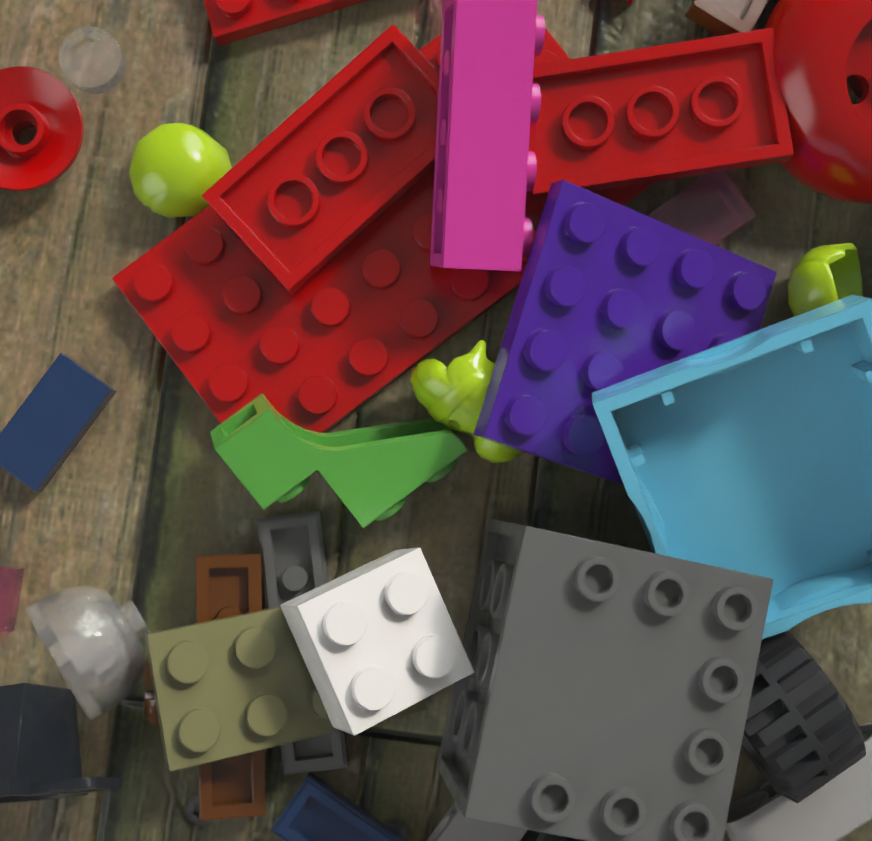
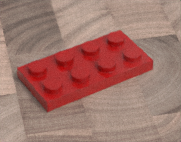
[201,23,439,295]
[529,27,794,200]

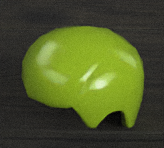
[129,123,232,219]
[788,243,863,317]

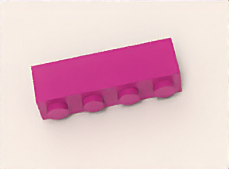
[430,0,545,271]

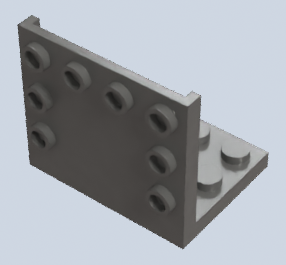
[436,518,774,841]

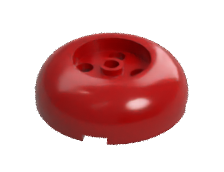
[764,0,872,204]

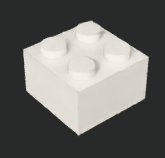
[280,548,474,736]

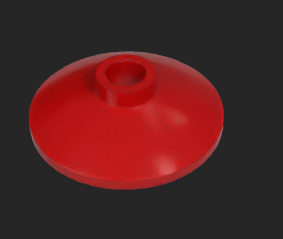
[0,66,84,191]

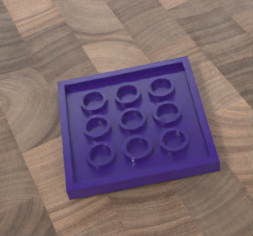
[473,180,777,486]

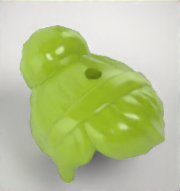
[410,340,523,463]

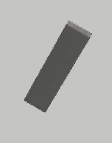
[257,511,349,775]

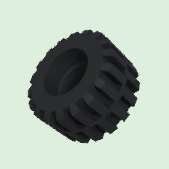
[741,631,866,803]

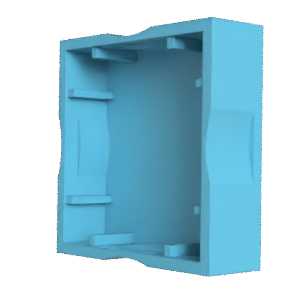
[592,295,872,639]

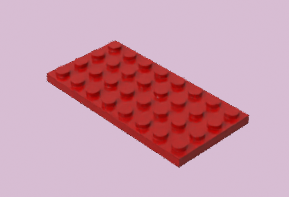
[112,27,658,433]

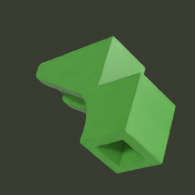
[210,393,467,528]

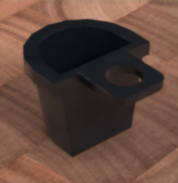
[0,683,122,804]

